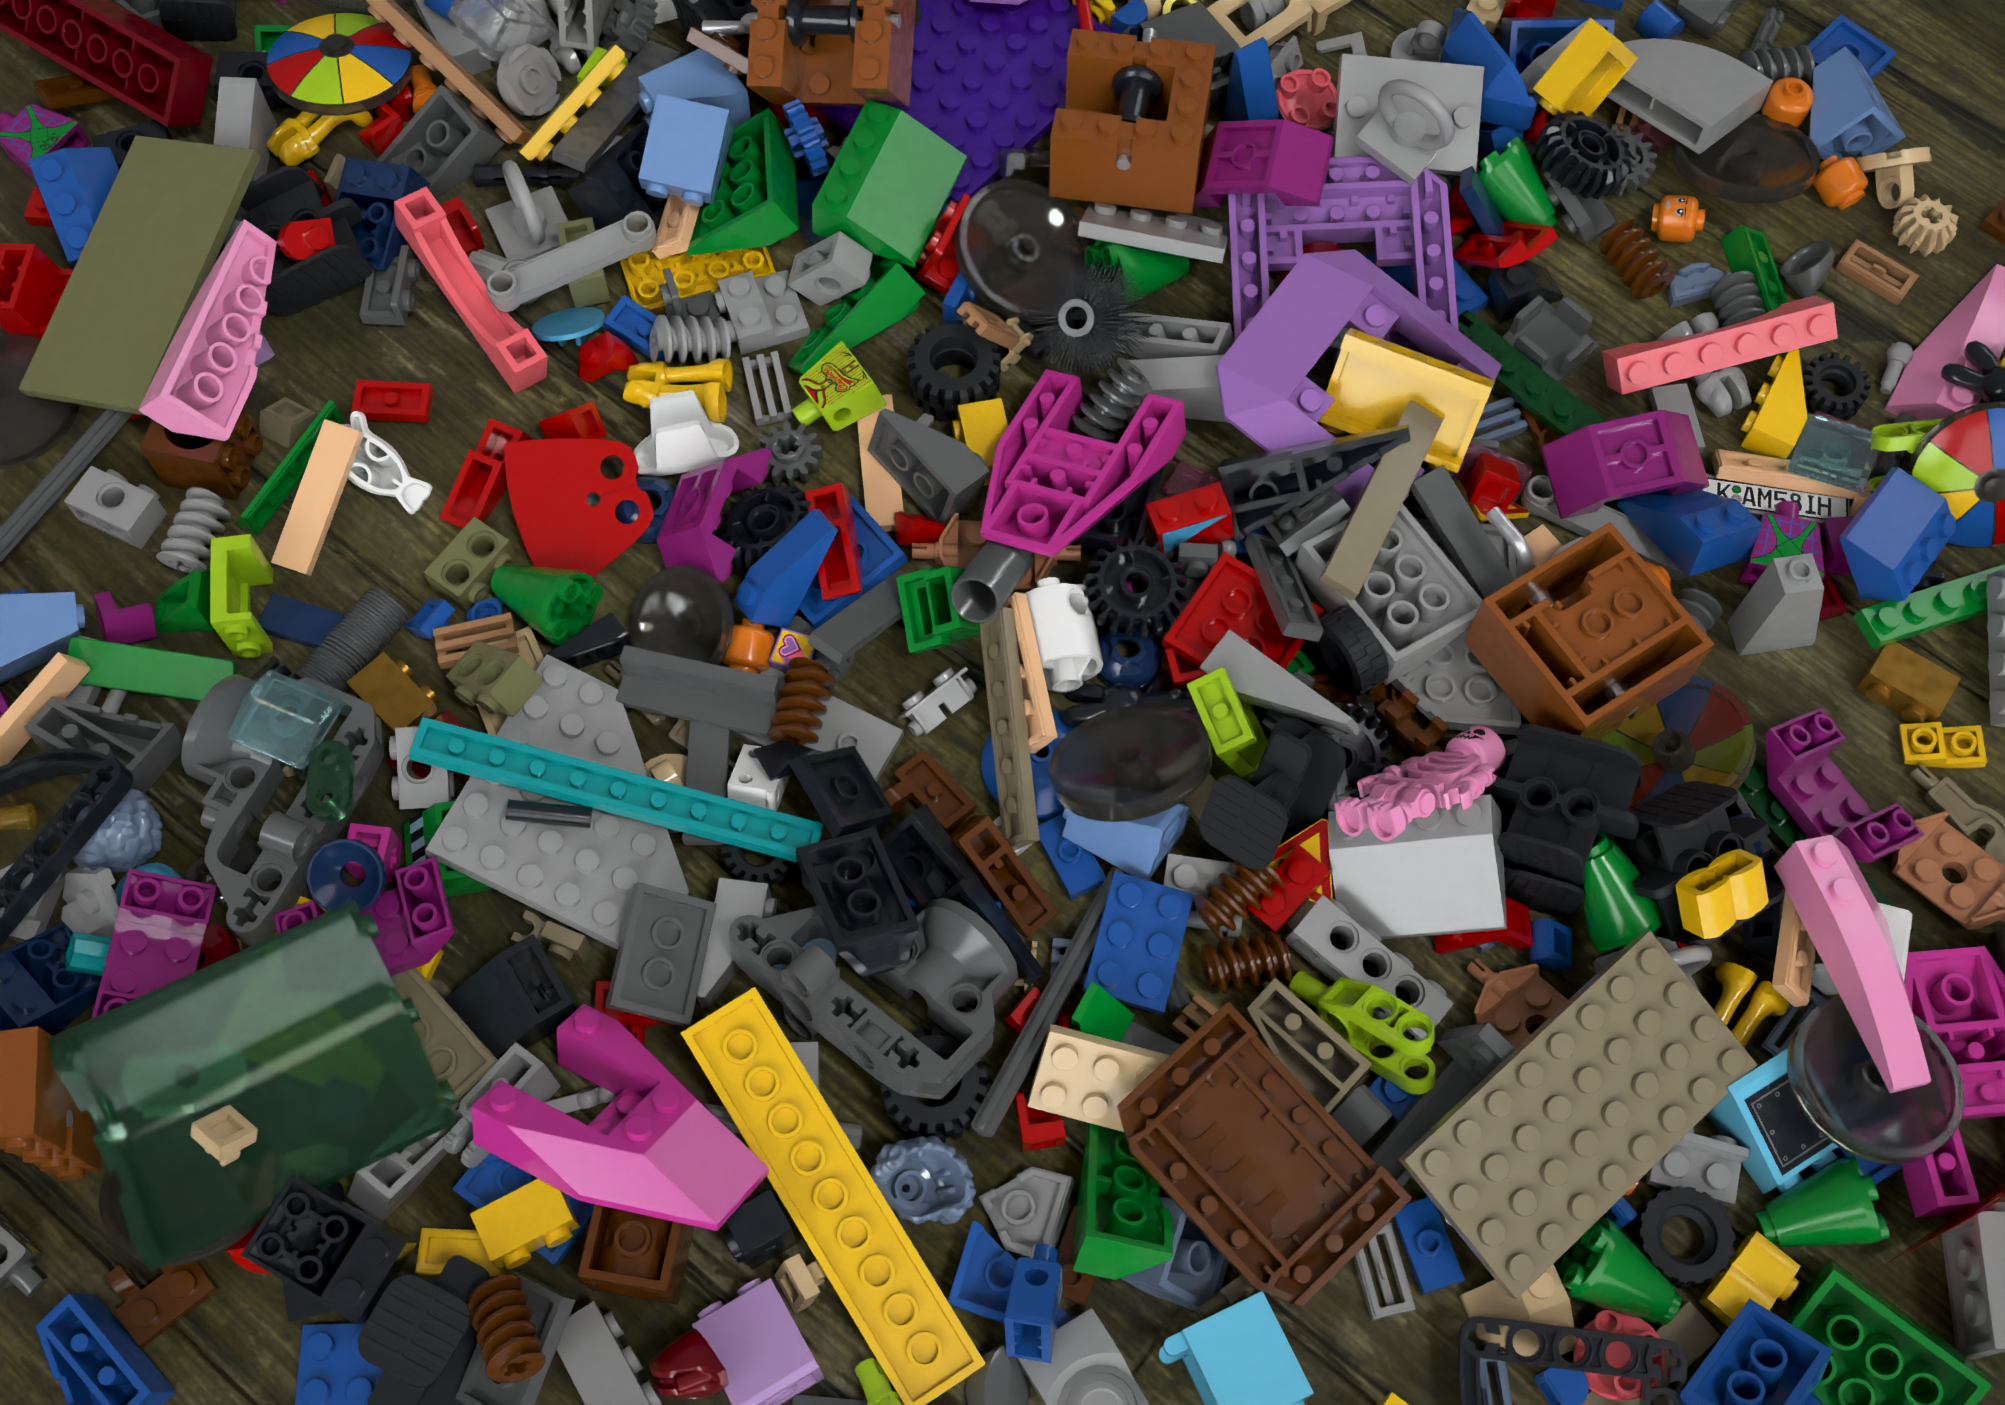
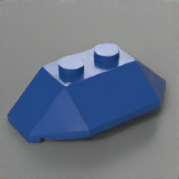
[1440,7,1537,130]

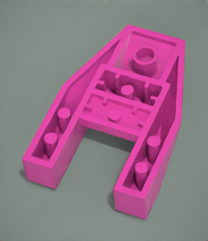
[980,369,1186,557]
[1899,946,2005,1218]
[471,1004,769,1231]

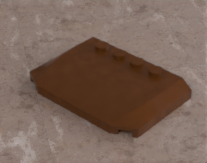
[1117,1001,1412,1307]

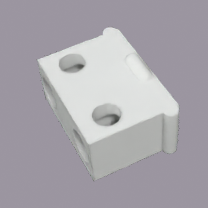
[727,744,790,811]

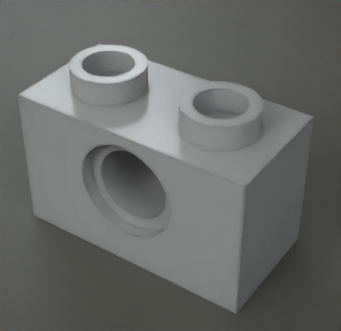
[787,231,873,307]
[64,466,167,549]
[389,726,455,809]

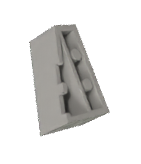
[556,1301,663,1405]

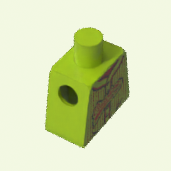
[791,341,887,431]

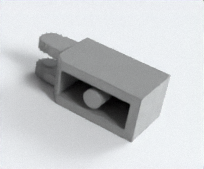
[442,1042,561,1169]

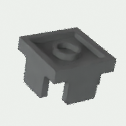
[1502,295,1600,384]

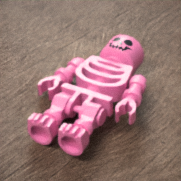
[1334,725,1506,841]

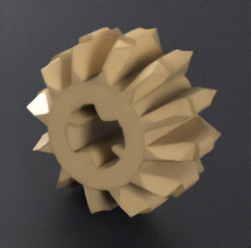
[1892,194,1959,257]

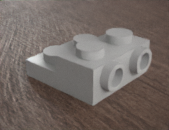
[713,269,810,355]

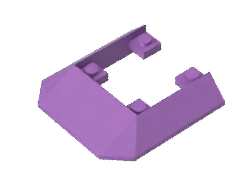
[1228,156,1459,356]
[1216,249,1502,515]

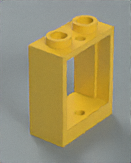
[1533,18,1638,117]

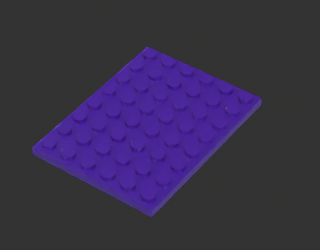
[814,0,1116,206]

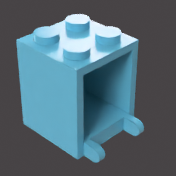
[1158,1291,1314,1405]

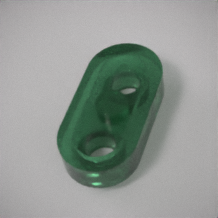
[306,740,355,823]

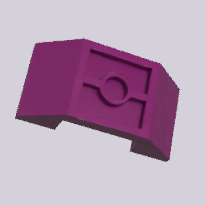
[1193,119,1334,208]
[1541,410,1710,519]
[656,448,772,595]
[1766,707,1924,863]
[273,857,455,992]
[88,869,217,1048]

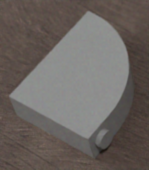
[1607,38,1773,154]

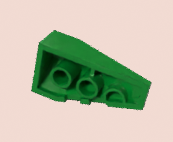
[787,256,925,375]
[1072,1122,1173,1280]

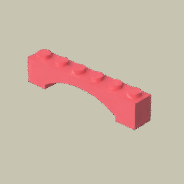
[394,186,548,394]
[1602,295,1838,395]

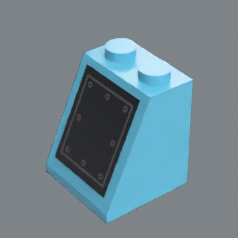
[1706,1044,1845,1194]

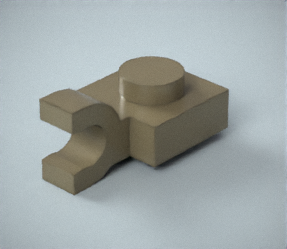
[511,910,591,963]

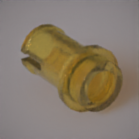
[0,802,37,832]

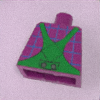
[0,104,91,183]
[1738,501,1825,584]

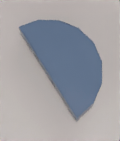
[1667,262,1732,308]

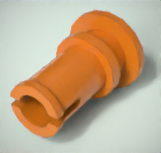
[408,65,438,114]

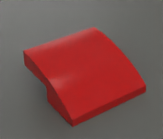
[1453,221,1558,269]

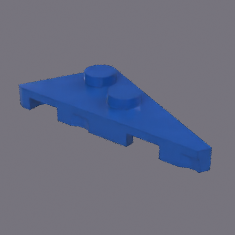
[947,1221,1072,1329]

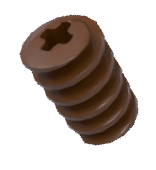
[1599,219,1676,299]
[767,657,836,745]
[1193,861,1285,941]
[1201,931,1292,994]
[467,1274,546,1383]

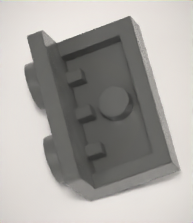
[1544,171,1616,245]
[359,245,421,326]

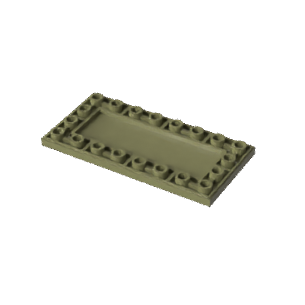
[18,136,261,416]

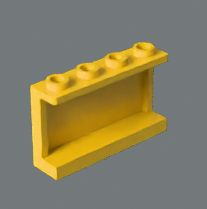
[1319,328,1495,473]

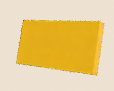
[518,44,626,161]
[620,246,776,315]

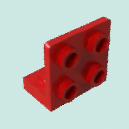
[915,193,985,295]

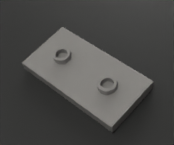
[731,667,904,782]

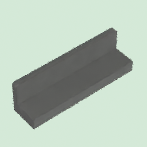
[616,645,781,737]

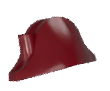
[649,1328,729,1399]

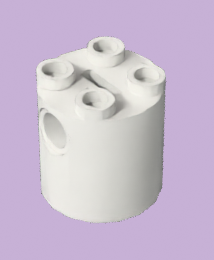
[1025,577,1103,693]

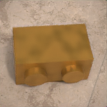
[1855,641,1961,724]
[346,652,441,736]

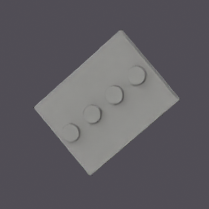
[1332,53,1484,176]
[1078,202,1230,264]

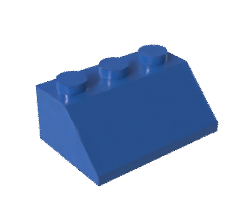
[1500,16,1615,74]
[28,147,119,267]
[1839,467,1956,601]
[1680,1298,1833,1405]

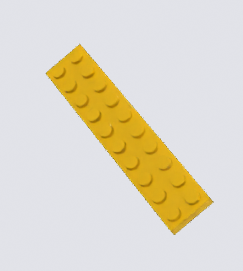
[681,987,985,1405]

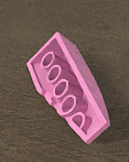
[138,219,277,441]
[1884,264,2005,422]
[1774,835,1931,1093]

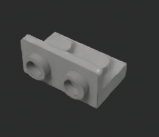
[1645,1128,1750,1207]

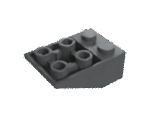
[1138,1,1240,106]

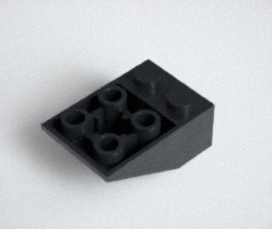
[567,120,669,231]
[444,934,577,1060]
[241,1175,417,1324]

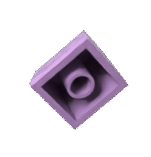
[692,1278,825,1405]

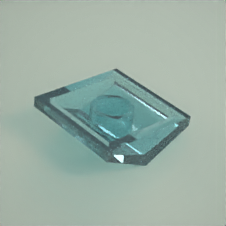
[1787,413,1879,494]
[227,670,345,771]

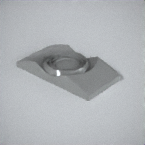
[1017,1308,1150,1405]

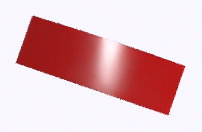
[439,418,533,528]
[805,482,862,601]

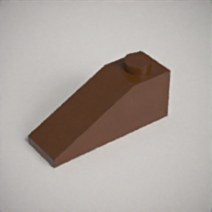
[949,815,1058,938]

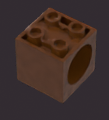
[140,405,263,501]
[578,1204,695,1305]

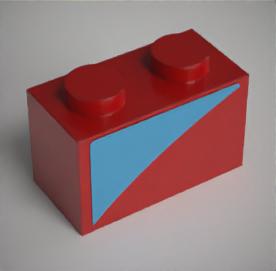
[1146,482,1233,556]

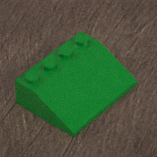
[812,99,967,268]
[686,108,799,255]
[1785,1258,1992,1405]

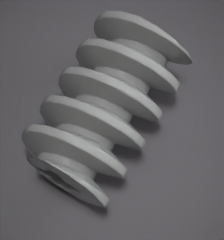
[649,314,731,363]
[156,487,231,573]

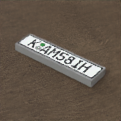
[1700,474,1850,530]

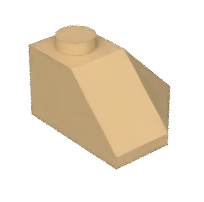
[1459,1264,1577,1356]

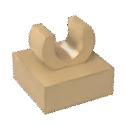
[191,1104,258,1167]
[774,1254,827,1314]

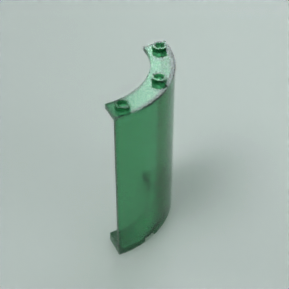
[47,900,458,1271]

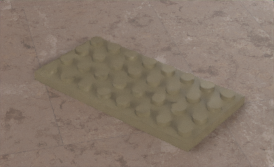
[1398,931,1757,1299]

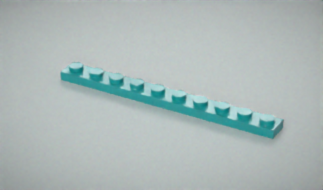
[409,717,824,863]

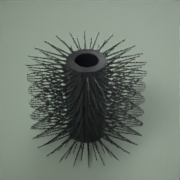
[1024,260,1153,375]

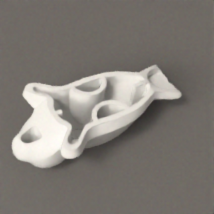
[341,411,433,514]

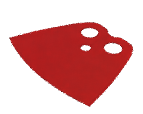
[504,438,654,578]
[1888,1182,2005,1263]

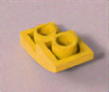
[1899,722,1987,768]

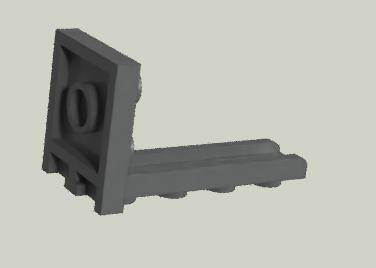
[1367,1022,1515,1187]

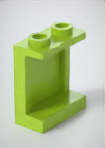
[210,534,274,658]
[1187,667,1268,777]

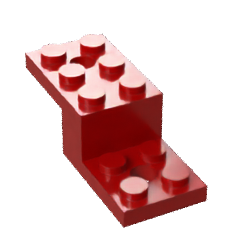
[0,243,74,339]

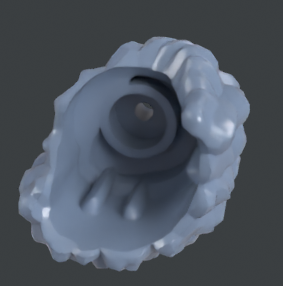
[73,788,163,873]
[870,1135,976,1225]

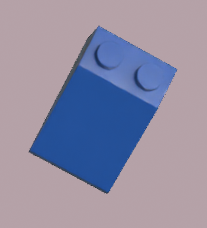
[1617,488,1763,577]

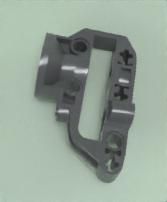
[181,674,384,947]
[729,898,1018,1100]

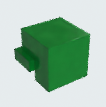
[896,565,980,654]

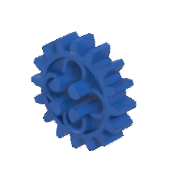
[782,98,830,178]

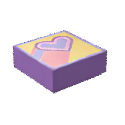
[769,628,817,672]

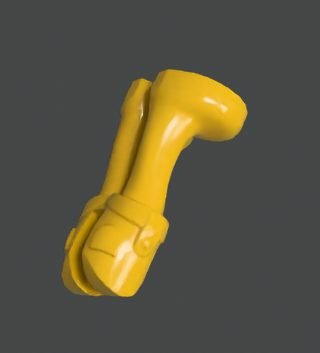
[266,82,374,166]
[623,358,733,423]
[1713,962,1790,1048]

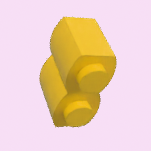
[1675,849,1769,939]
[1698,1231,1801,1327]

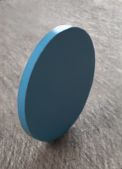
[532,307,605,347]

